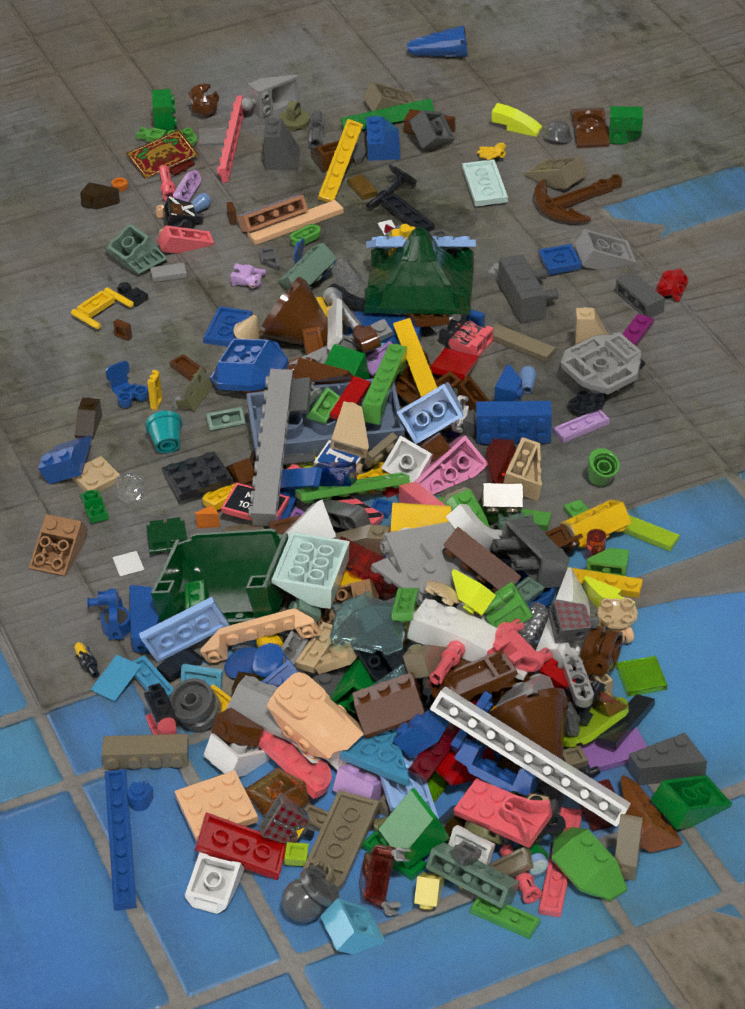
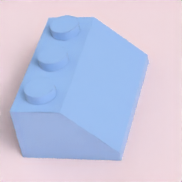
[397,382,464,444]

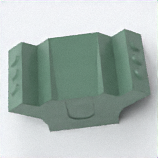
[105,224,168,275]

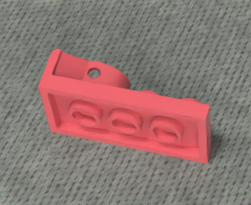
[453,778,552,848]

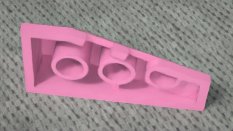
[414,435,488,495]

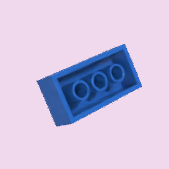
[476,401,552,444]

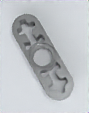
[563,655,594,708]

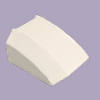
[185,852,244,914]

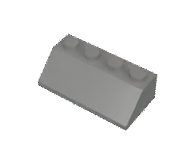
[226,675,297,744]

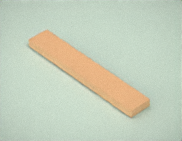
[247,200,344,245]

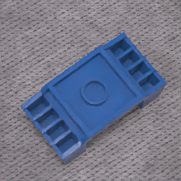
[455,738,540,796]

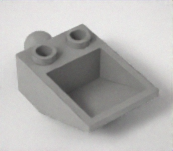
[241,75,300,119]

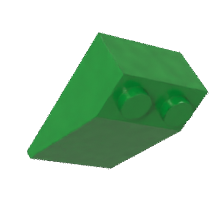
[651,775,732,830]

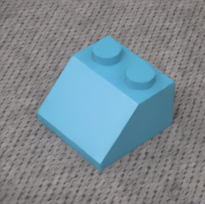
[320,898,385,955]

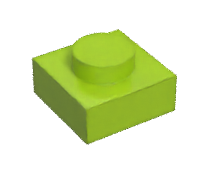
[284,842,309,866]

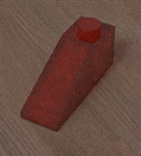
[486,439,517,484]

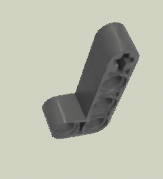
[300,498,371,531]

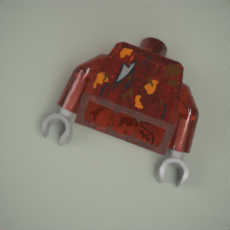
[359,844,411,916]

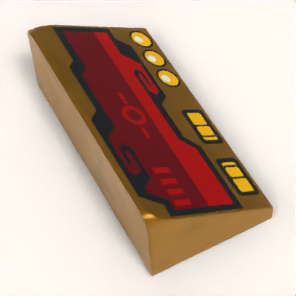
[593,692,627,717]

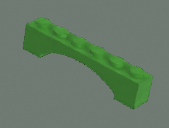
[362,344,407,425]

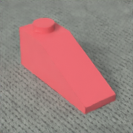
[157,225,214,254]

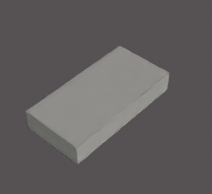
[150,263,187,282]

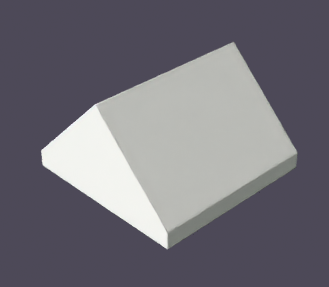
[382,436,433,483]

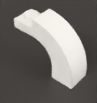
[446,504,503,552]

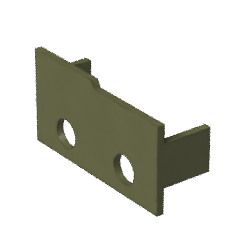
[176,367,213,412]

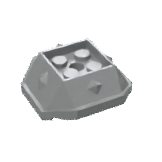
[561,332,642,394]

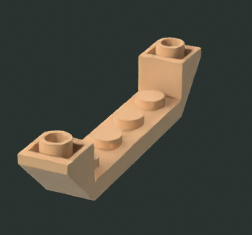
[200,608,322,664]

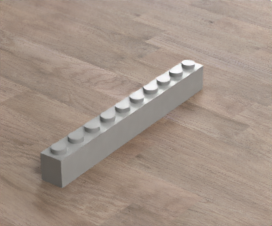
[249,369,293,526]

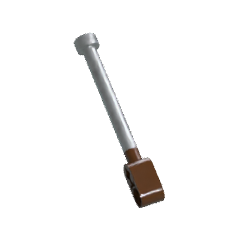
[323,287,381,353]

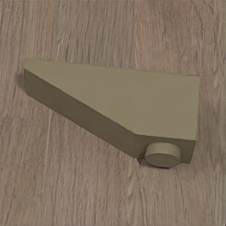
[333,524,390,557]
[403,644,447,678]
[615,814,643,881]

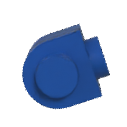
[127,780,154,811]

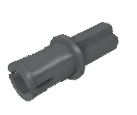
[566,702,580,737]

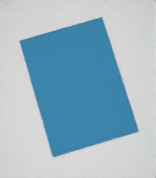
[90,655,141,701]

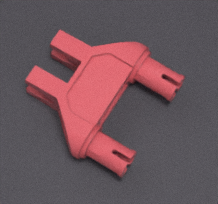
[487,618,553,672]

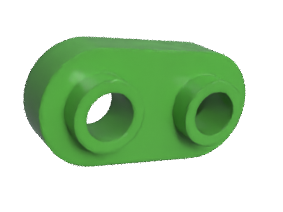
[290,224,321,246]

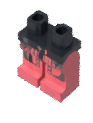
[439,317,494,356]
[144,683,177,735]

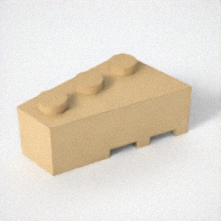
[503,437,542,501]

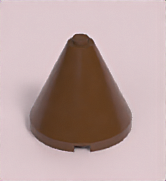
[259,276,328,347]
[489,688,568,760]

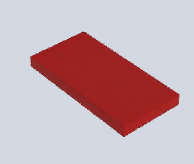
[194,812,287,880]

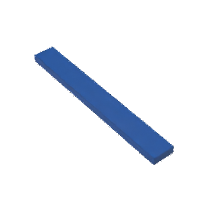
[105,769,137,911]

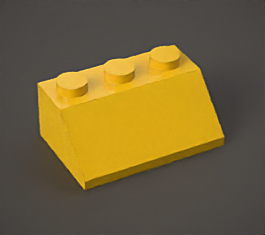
[560,499,632,548]
[391,503,451,532]

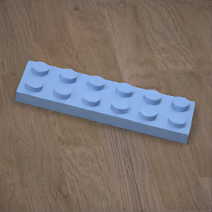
[366,236,476,248]

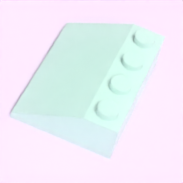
[272,531,350,609]

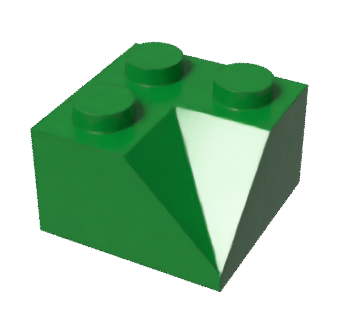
[151,89,177,133]
[609,106,643,144]

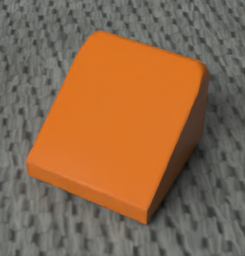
[195,505,220,528]

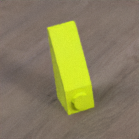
[451,569,496,615]

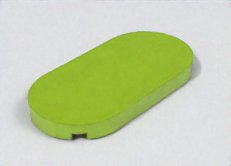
[564,697,629,748]

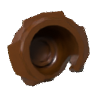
[188,84,219,117]

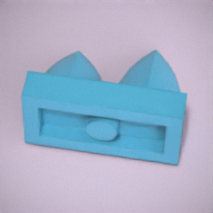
[181,664,223,690]

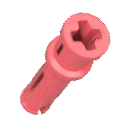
[159,165,176,201]
[430,640,466,685]
[499,844,542,904]

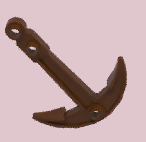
[534,174,622,223]

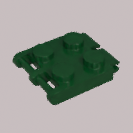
[146,517,187,555]

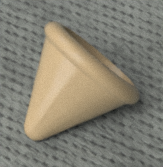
[233,315,262,339]

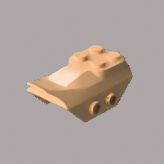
[267,672,364,759]

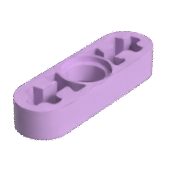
[173,170,201,202]

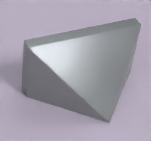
[282,631,309,666]

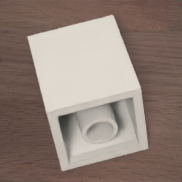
[285,500,336,538]

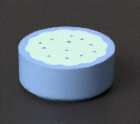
[528,853,549,875]

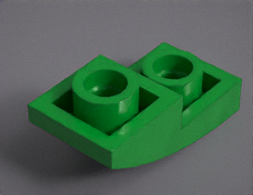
[80,490,109,524]

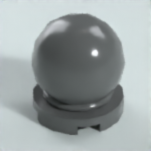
[281,865,339,923]

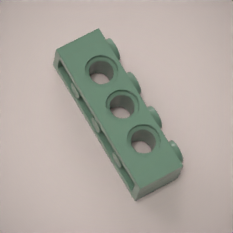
[425,842,520,908]

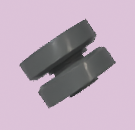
[170,678,222,732]

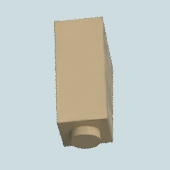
[575,307,609,345]
[330,401,369,458]

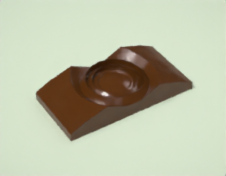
[571,107,610,148]
[431,649,518,701]

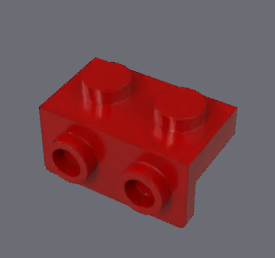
[655,268,688,302]

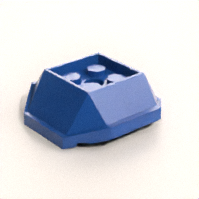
[210,338,289,391]

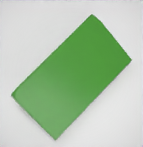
[306,387,340,424]

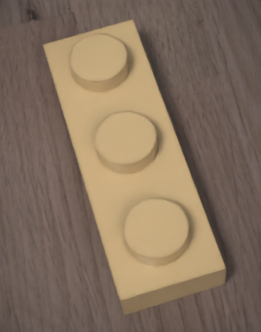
[295,622,341,673]

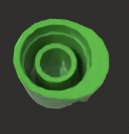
[586,448,620,487]

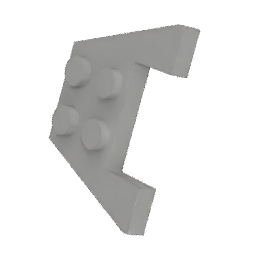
[371,536,455,606]

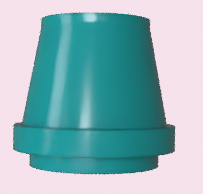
[145,410,183,454]

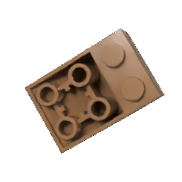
[29,514,88,576]
[318,579,380,627]

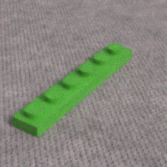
[295,472,410,503]

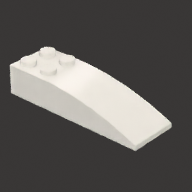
[536,568,590,670]
[407,598,528,680]

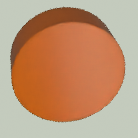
[111,177,128,192]

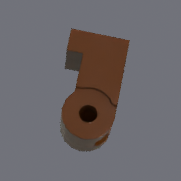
[571,653,614,679]

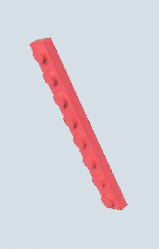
[217,95,245,182]

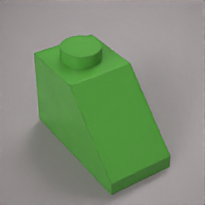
[586,548,629,576]

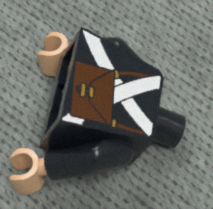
[156,196,204,236]

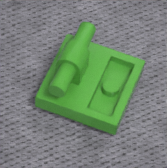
[482,582,535,628]

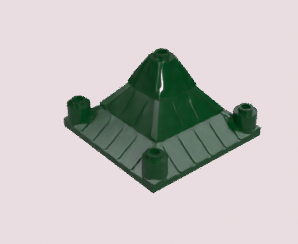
[364,227,474,314]

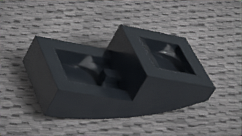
[157,648,203,680]

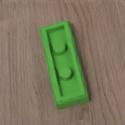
[470,896,541,939]

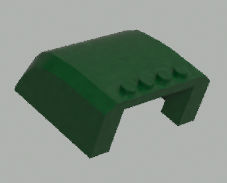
[151,529,289,625]

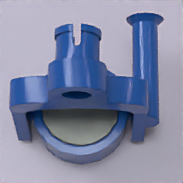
[87,588,131,640]

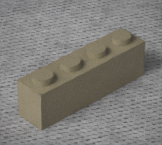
[102,734,189,769]

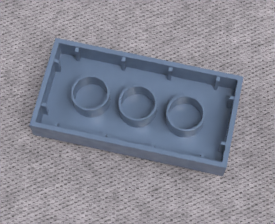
[246,379,405,461]

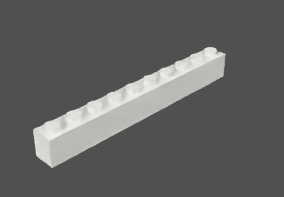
[430,687,631,827]

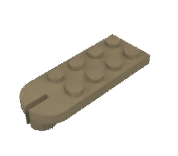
[303,790,380,891]

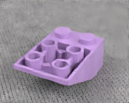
[333,763,385,801]

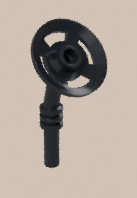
[366,164,417,209]

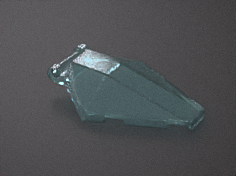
[330,591,406,655]

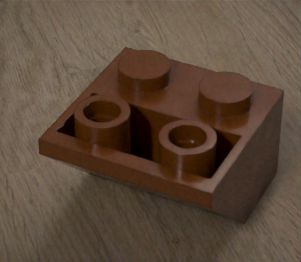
[310,140,353,171]

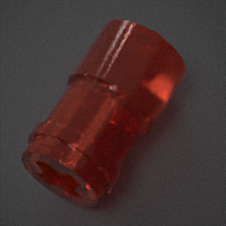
[586,529,606,559]

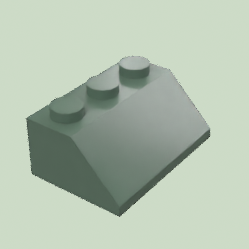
[278,243,337,289]

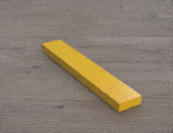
[318,119,363,203]
[393,318,437,397]

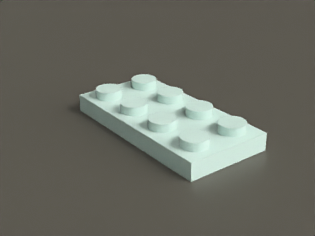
[462,159,508,206]

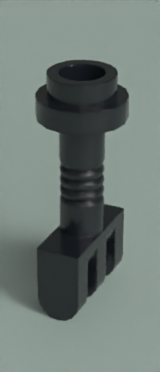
[577,679,606,726]

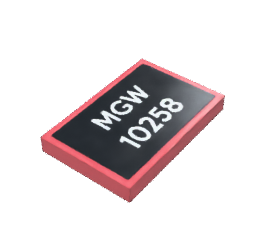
[221,482,289,521]

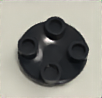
[568,391,605,413]

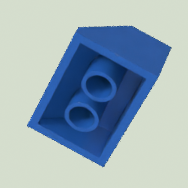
[366,116,400,161]

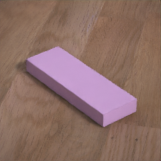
[553,409,610,443]

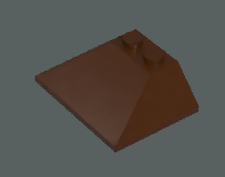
[374,349,462,404]

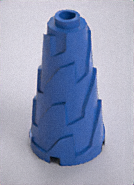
[407,26,468,57]

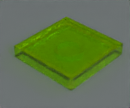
[616,656,668,697]

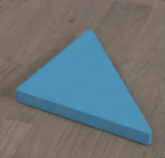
[340,728,410,787]

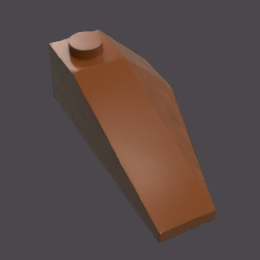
[621,775,683,852]

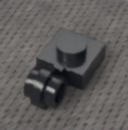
[117,282,149,307]

